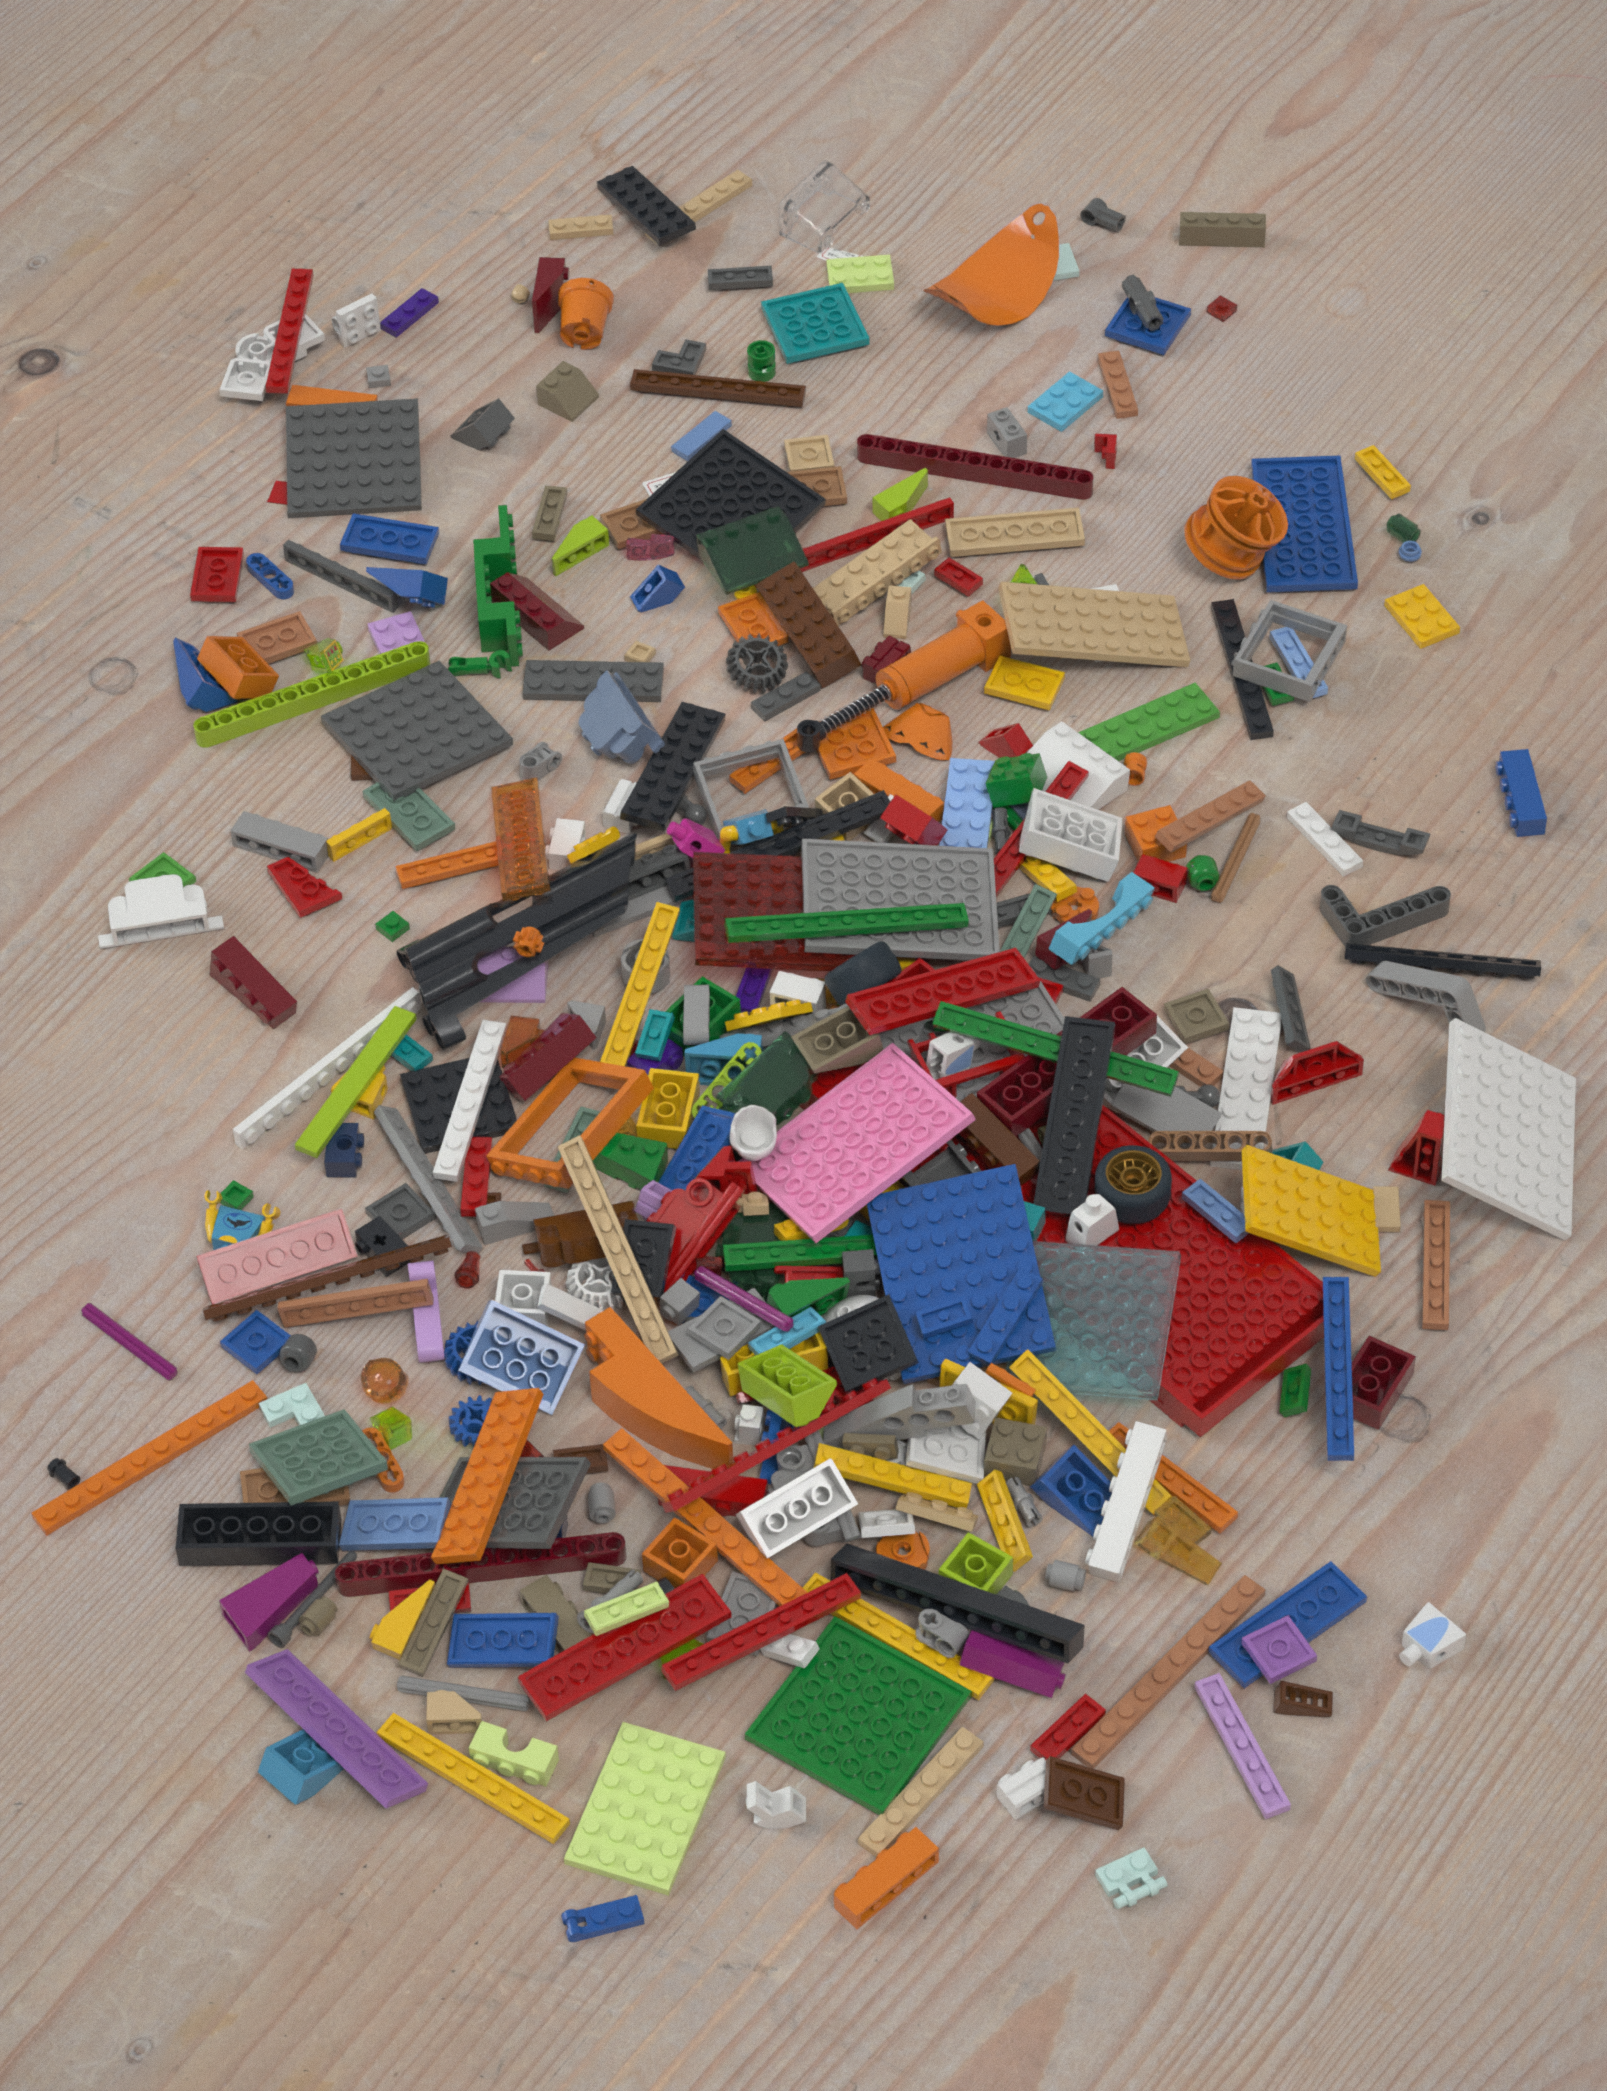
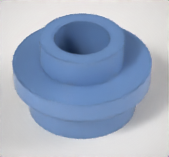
[1399,541,1422,562]

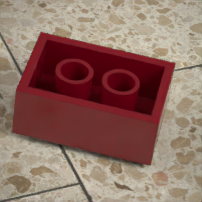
[1352,1335,1416,1430]

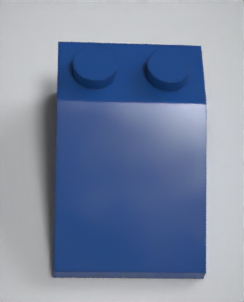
[366,567,448,608]
[1030,1445,1112,1537]

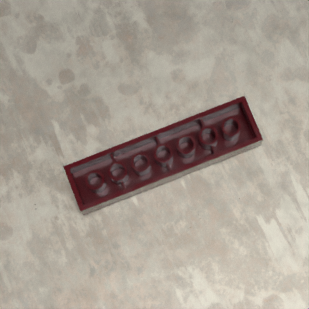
[977,986,1157,1136]

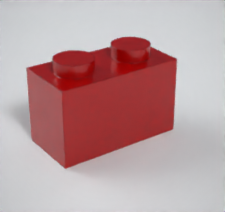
[1133,854,1187,903]

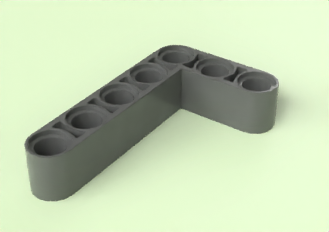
[1320,885,1451,946]

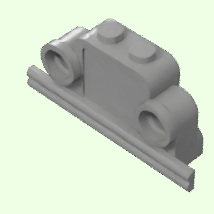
[767,1430,861,1546]

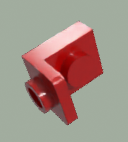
[1094,433,1117,469]

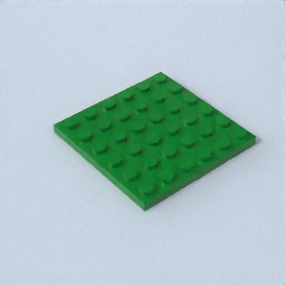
[745,1616,972,1815]

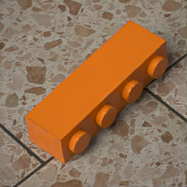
[286,385,378,406]
[853,758,944,822]
[834,1827,939,1929]

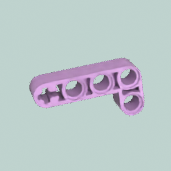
[408,1260,445,1363]

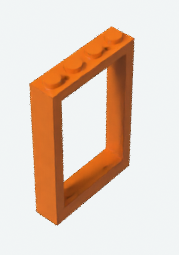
[486,1058,654,1189]

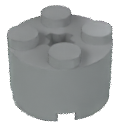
[621,939,670,994]

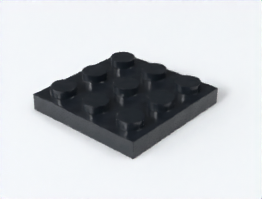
[818,1294,919,1393]

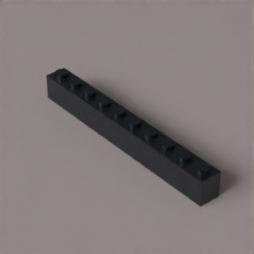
[830,1543,1085,1664]

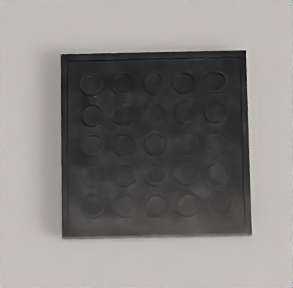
[636,429,826,585]

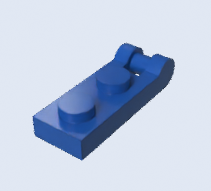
[561,1895,645,1942]

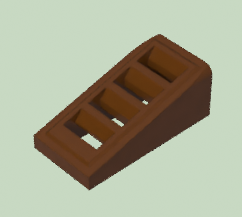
[1274,1681,1333,1717]

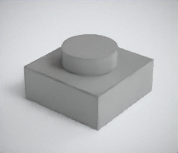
[366,365,391,389]

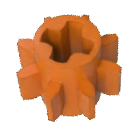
[513,927,544,957]

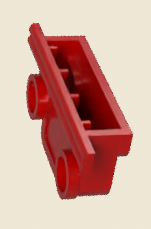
[646,1178,744,1293]

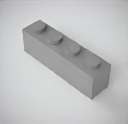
[231,811,328,873]

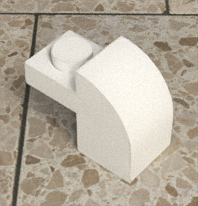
[746,1781,806,1829]

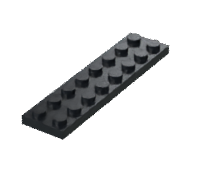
[620,702,726,832]
[1033,1016,1116,1217]

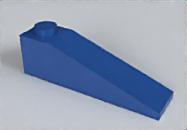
[173,637,238,712]

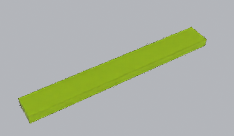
[295,1006,417,1158]

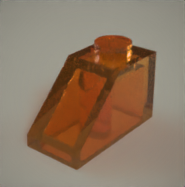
[500,1015,544,1069]

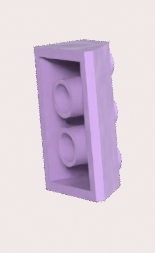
[477,947,548,1003]

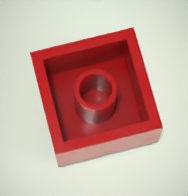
[880,794,948,846]

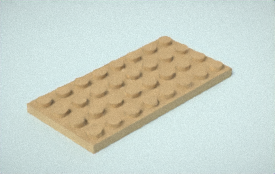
[998,582,1191,667]

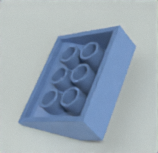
[458,1300,585,1415]

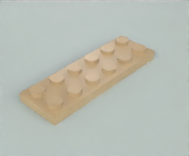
[945,508,1085,557]

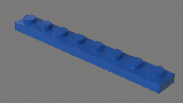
[1322,1277,1354,1461]

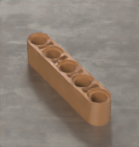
[1148,1131,1273,1161]

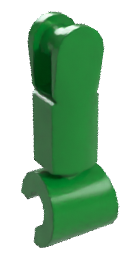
[448,650,512,679]

